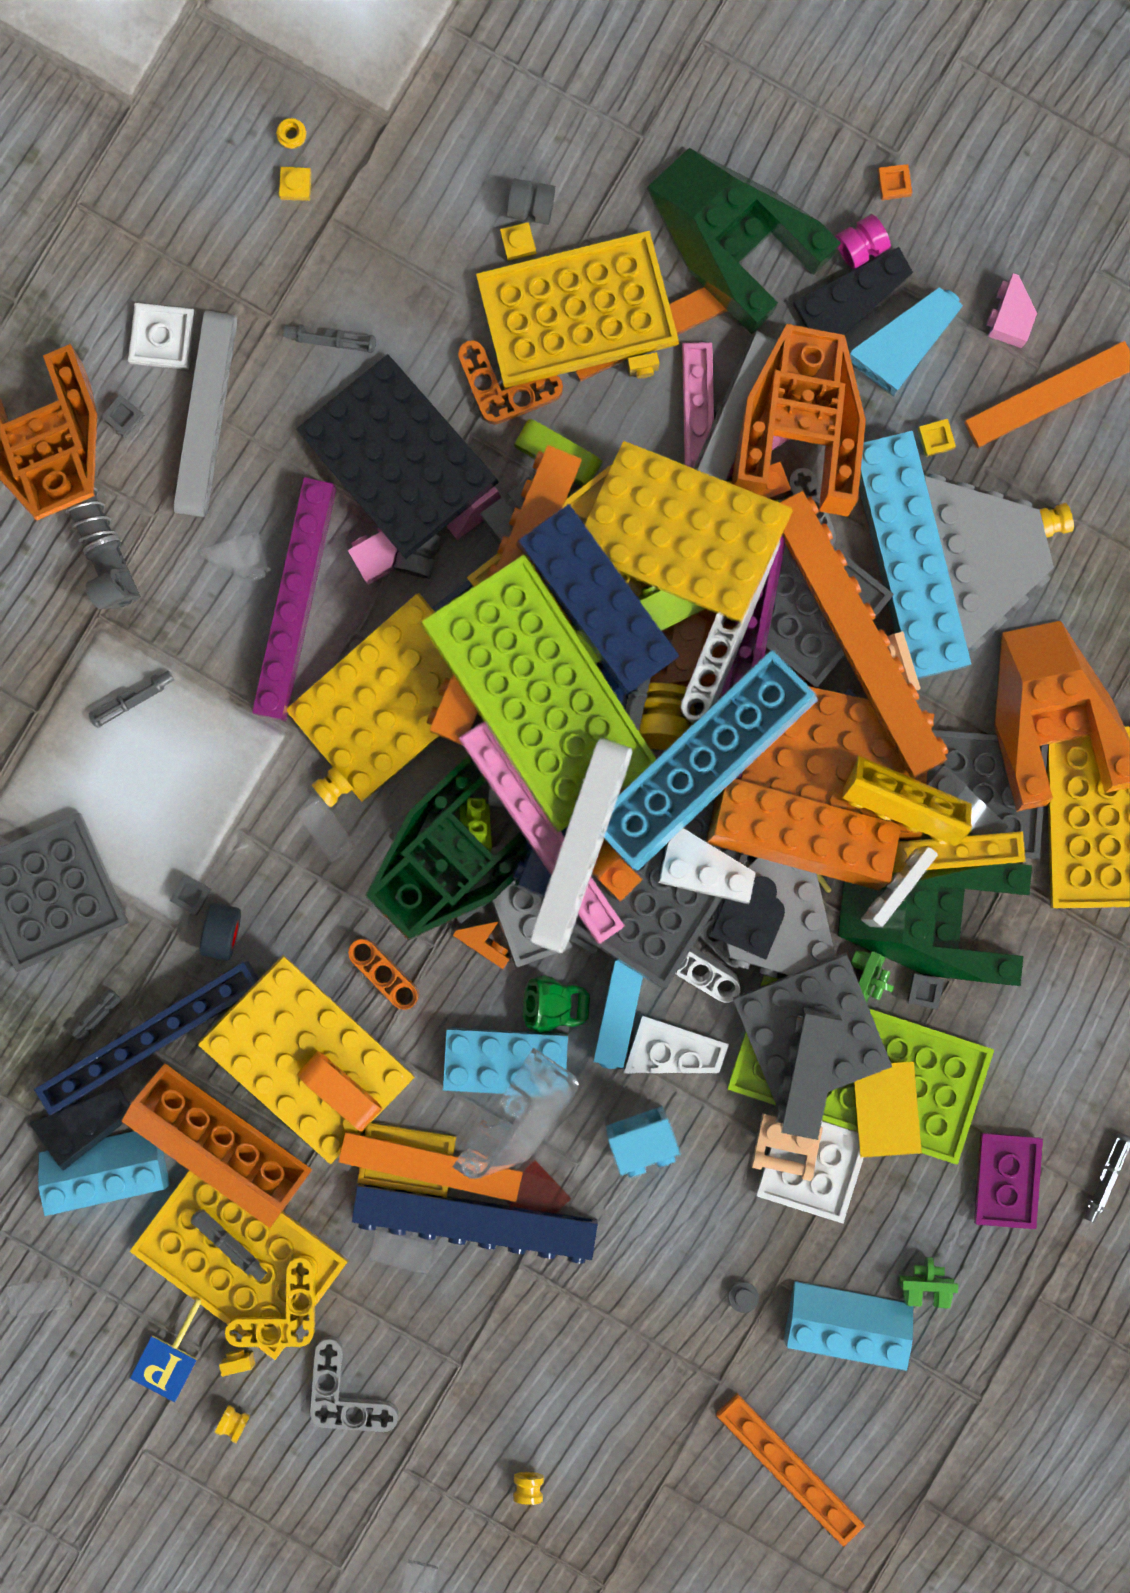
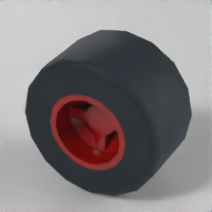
[200,903,241,961]

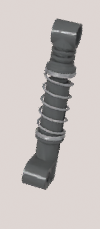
[65,487,141,609]

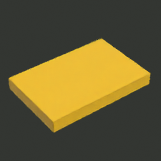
[854,1061,922,1158]
[357,1123,456,1197]

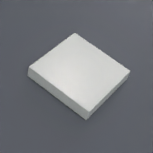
[128,303,196,370]

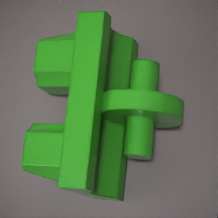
[851,951,894,1003]
[899,1257,958,1308]

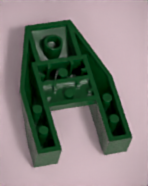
[647,148,841,334]
[365,755,528,940]
[838,863,1032,986]

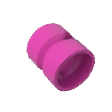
[835,214,891,269]

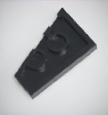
[29,1087,131,1170]

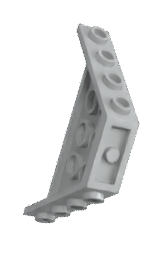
[924,474,1054,652]
[714,856,836,978]

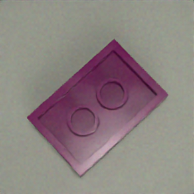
[974,1132,1043,1229]

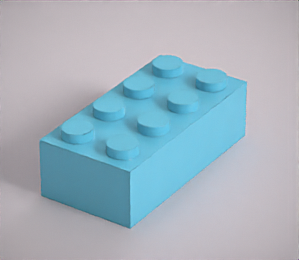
[443,1027,568,1097]
[606,1106,681,1178]

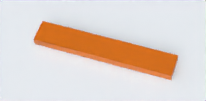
[575,287,728,382]
[964,341,1130,449]
[338,1132,523,1202]
[716,1393,865,1547]

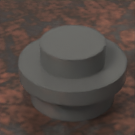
[728,1282,759,1313]

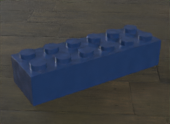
[516,504,679,695]

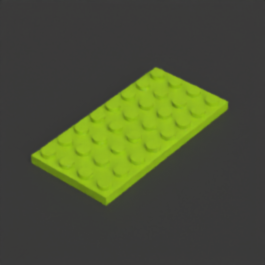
[420,554,657,832]
[727,975,994,1165]

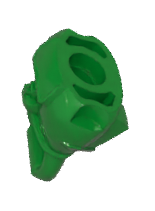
[523,975,590,1034]

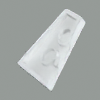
[658,828,756,904]
[860,847,938,927]
[623,1015,729,1073]

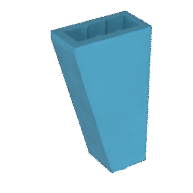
[850,287,963,396]
[594,958,643,1069]

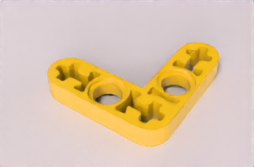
[225,1255,315,1347]

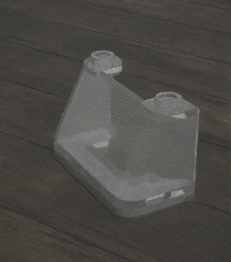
[452,1047,579,1179]

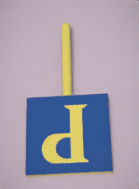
[130,1299,201,1403]

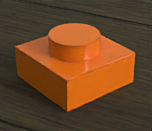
[877,164,912,201]

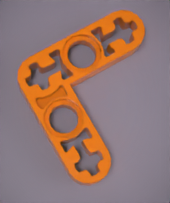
[458,340,563,425]

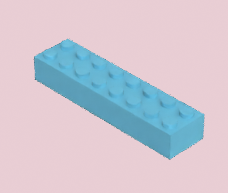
[859,431,971,679]
[604,650,818,871]

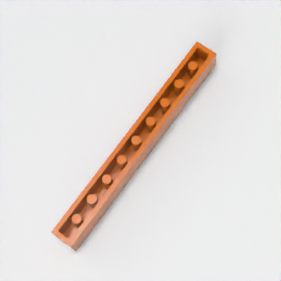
[426,445,582,745]
[780,491,948,779]

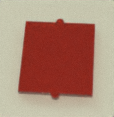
[505,1160,571,1214]

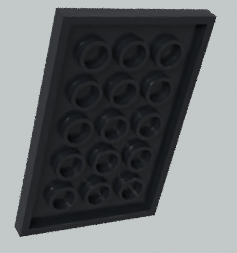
[296,354,499,559]

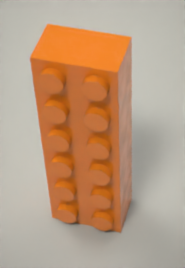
[706,779,901,891]
[121,1064,312,1228]

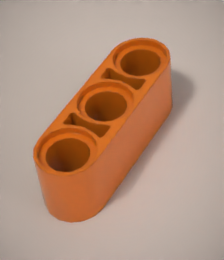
[348,938,420,1010]
[297,1051,383,1131]

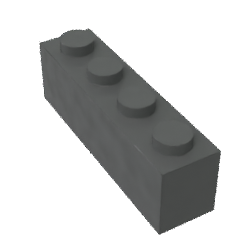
[776,1008,842,1140]

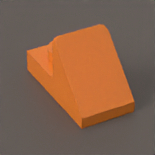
[592,841,643,902]
[453,921,510,969]

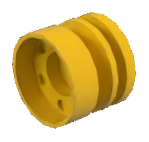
[639,683,697,750]

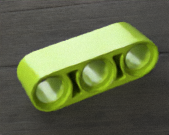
[513,419,603,487]

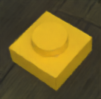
[279,167,312,201]
[500,222,536,261]
[627,352,660,379]
[917,419,956,457]
[219,1349,255,1376]

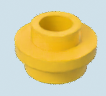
[276,118,306,149]

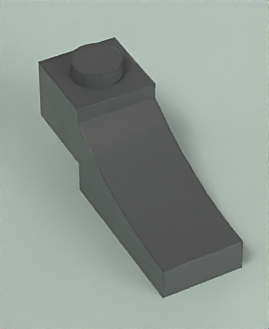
[926,765,1009,836]

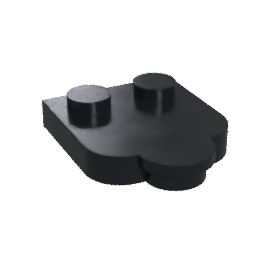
[709,876,785,960]

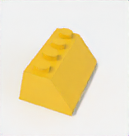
[842,756,972,846]

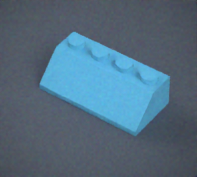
[38,1131,170,1216]
[783,1281,913,1371]

